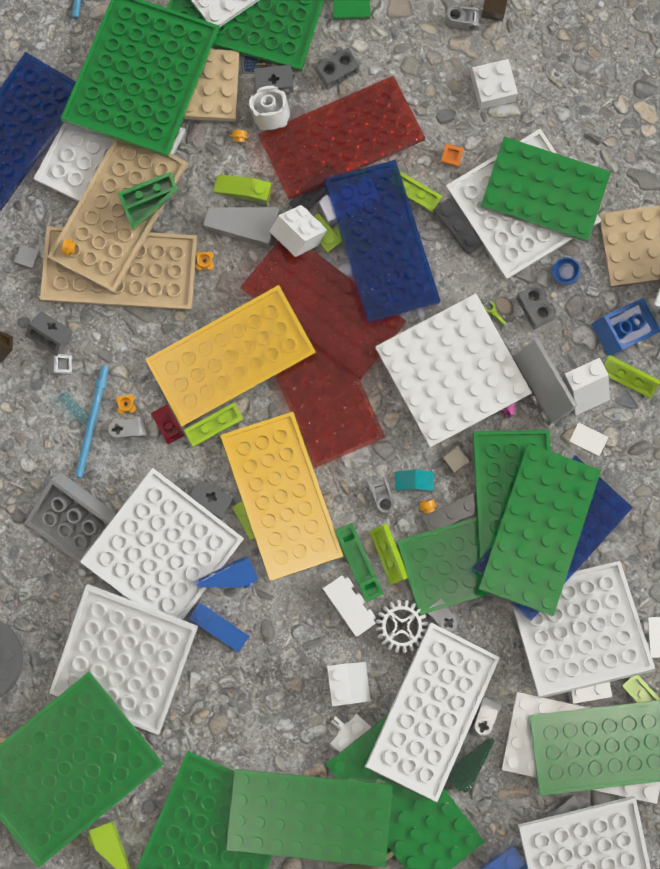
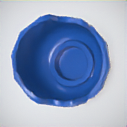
[552,257,581,286]

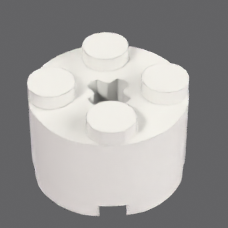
[249,86,290,130]

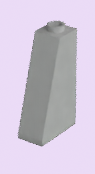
[201,207,280,248]

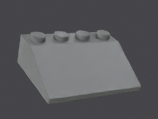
[513,338,577,426]
[25,473,116,568]

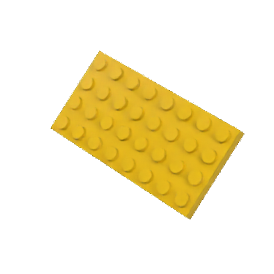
[145,285,316,427]
[220,412,343,581]

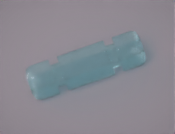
[59,392,89,424]

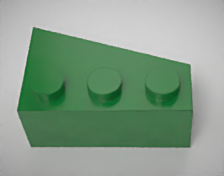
[118,171,179,231]

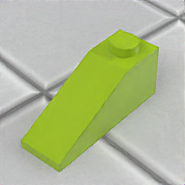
[213,174,272,207]
[88,820,131,869]

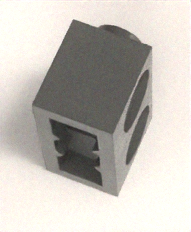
[316,48,360,90]
[516,283,556,330]

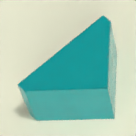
[395,469,434,492]

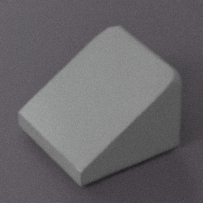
[49,354,72,375]

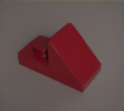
[151,404,185,444]

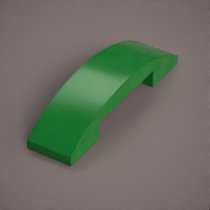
[335,523,384,602]

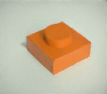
[441,144,464,168]

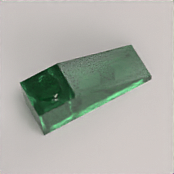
[448,737,495,793]

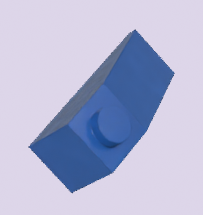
[193,556,258,588]
[189,603,249,652]

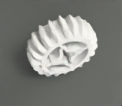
[375,600,428,653]

